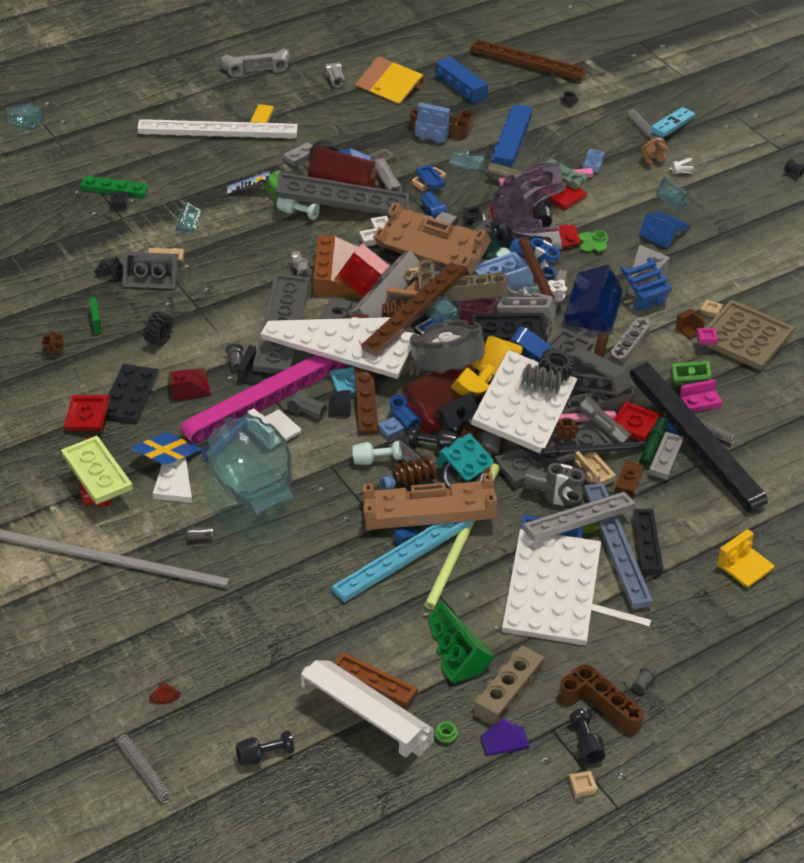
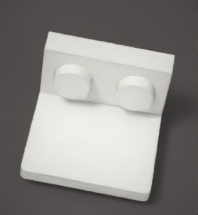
[248,409,301,449]

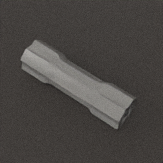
[373,158,402,192]

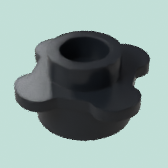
[560,91,578,105]

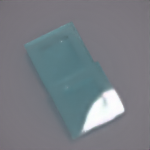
[449,150,486,170]

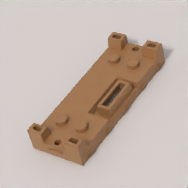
[373,202,492,276]
[363,473,498,530]

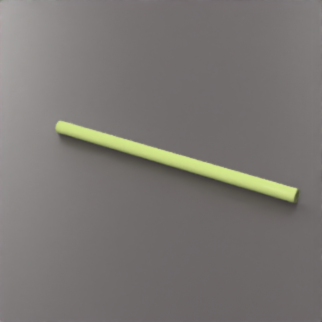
[425,464,500,610]

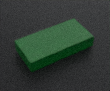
[89,297,102,335]

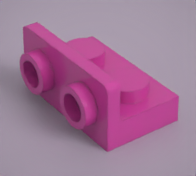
[679,379,723,413]

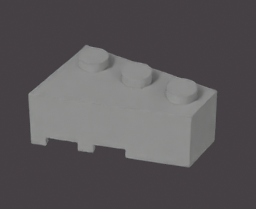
[627,245,670,298]
[497,287,556,325]

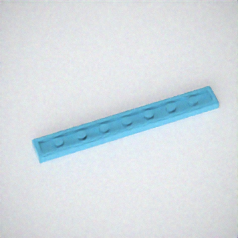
[331,521,474,603]

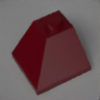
[168,368,211,401]

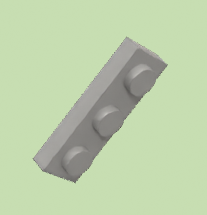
[649,432,684,480]

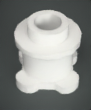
[548,280,567,302]

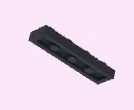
[633,509,664,574]

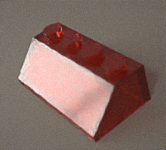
[308,146,376,188]

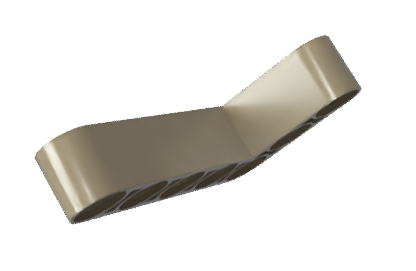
[418,259,508,304]

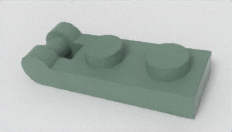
[541,158,587,190]

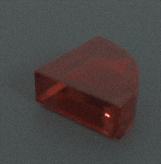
[149,682,181,704]

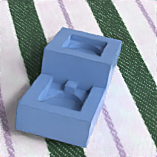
[583,149,605,173]

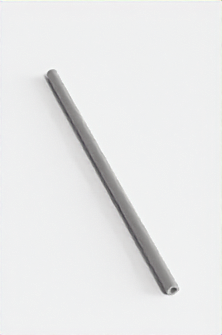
[0,529,230,589]

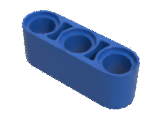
[509,327,558,366]

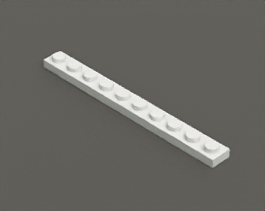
[138,119,298,139]

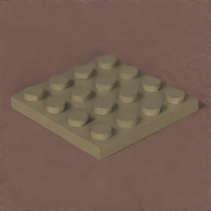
[696,300,795,371]

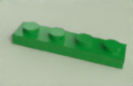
[80,176,149,199]

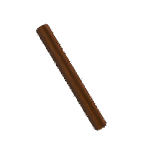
[518,237,554,299]

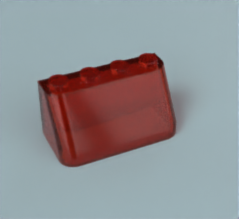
[406,364,486,434]

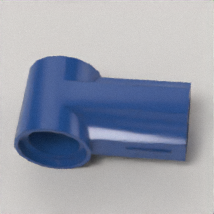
[421,191,448,219]
[389,395,421,431]

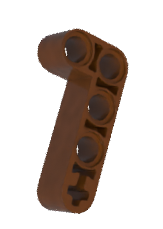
[410,108,474,140]
[559,664,644,735]

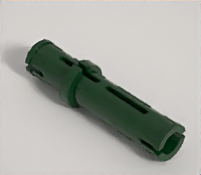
[639,417,668,467]

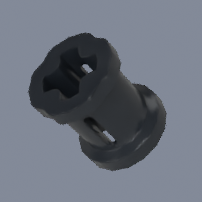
[784,159,804,178]

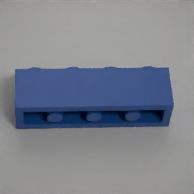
[435,57,488,103]

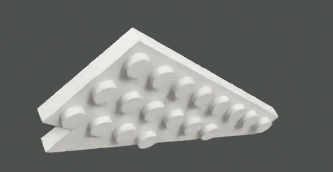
[261,317,418,379]

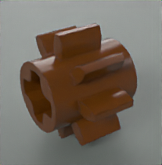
[41,331,64,355]
[554,417,579,441]

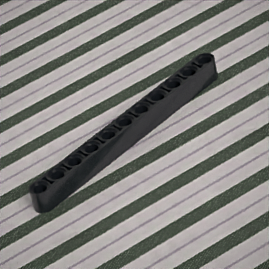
[630,362,768,513]

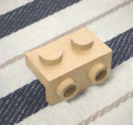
[573,451,616,486]

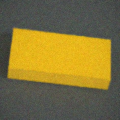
[250,104,274,123]

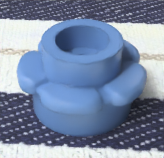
[379,474,396,490]

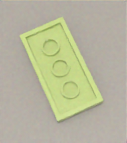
[61,436,133,504]

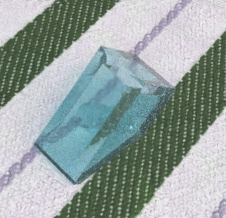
[5,103,44,130]

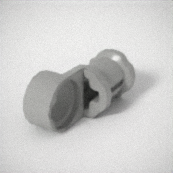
[290,251,313,278]

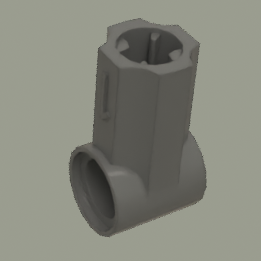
[287,389,327,420]

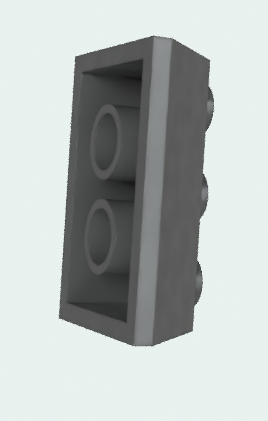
[123,252,179,289]

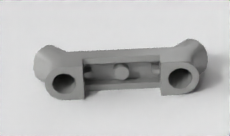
[221,48,291,77]

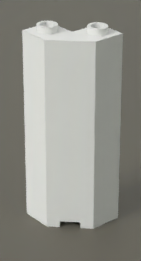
[301,660,434,758]

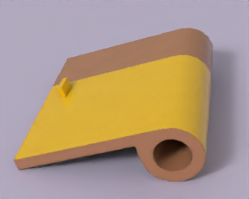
[355,57,426,105]

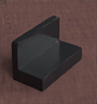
[237,345,266,385]

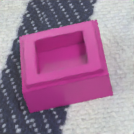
[696,328,718,345]

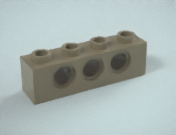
[473,645,544,726]

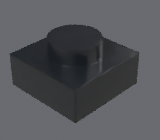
[109,192,128,208]
[463,206,483,224]

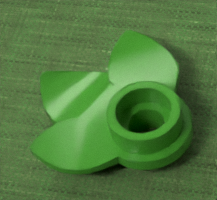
[578,230,608,252]

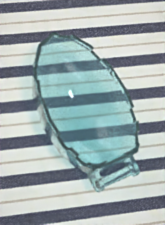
[207,414,294,515]

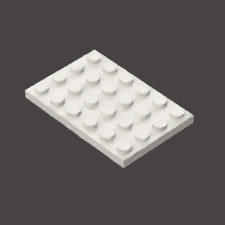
[471,350,577,454]
[502,529,601,646]

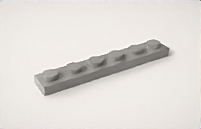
[523,492,636,542]

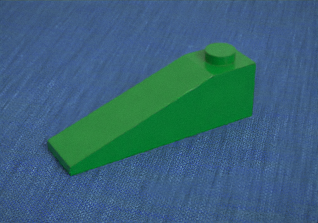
[428,601,495,683]

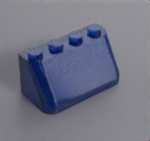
[564,264,623,332]

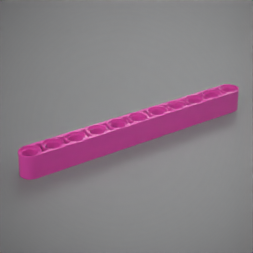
[180,355,349,444]

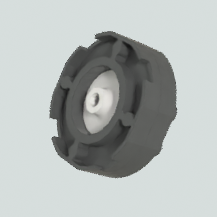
[410,320,486,374]

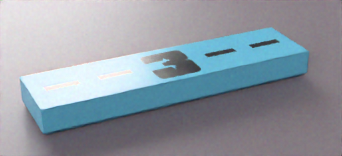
[650,107,695,138]

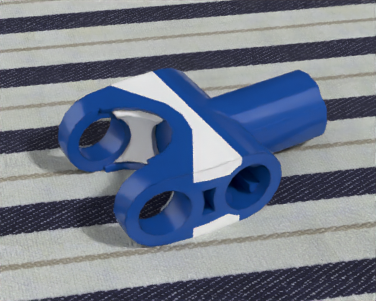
[509,238,560,280]

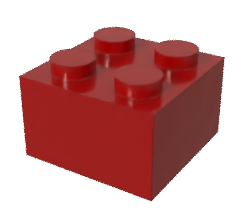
[337,244,390,297]

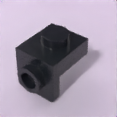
[94,257,123,281]

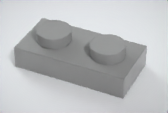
[283,142,313,167]

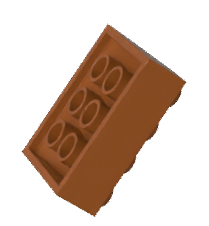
[313,235,364,298]

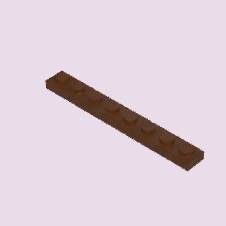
[470,39,587,81]
[361,262,466,357]
[350,314,378,434]

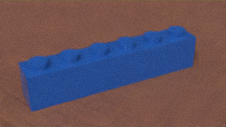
[491,104,532,168]

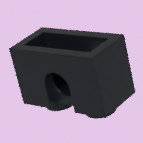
[433,392,478,432]

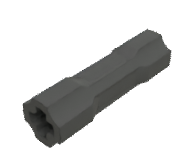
[578,396,631,443]

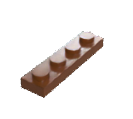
[334,652,417,708]

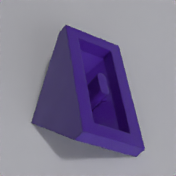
[480,718,530,756]

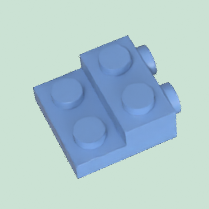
[415,103,450,143]

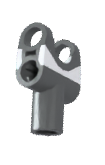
[524,463,585,507]

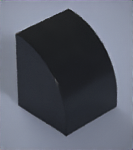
[328,390,351,417]

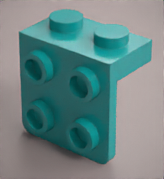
[435,433,494,482]

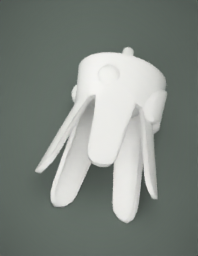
[669,158,694,174]

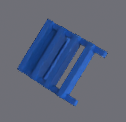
[639,211,690,248]
[620,257,672,312]

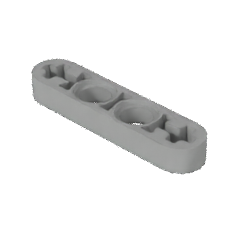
[610,317,650,365]

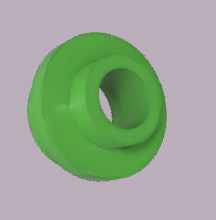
[435,721,458,743]

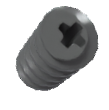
[519,364,562,395]

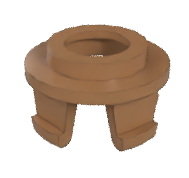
[641,138,669,165]

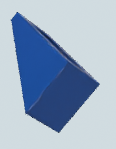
[394,528,419,545]

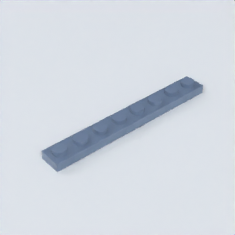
[584,483,653,609]

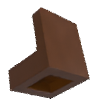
[675,309,705,340]

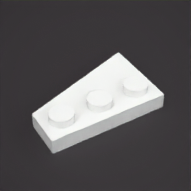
[153,457,192,503]

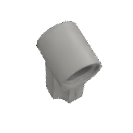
[324,62,345,88]

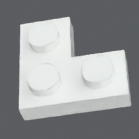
[359,216,388,246]

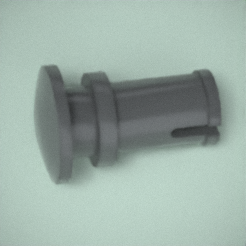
[225,342,244,371]

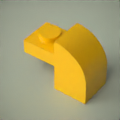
[451,364,495,398]

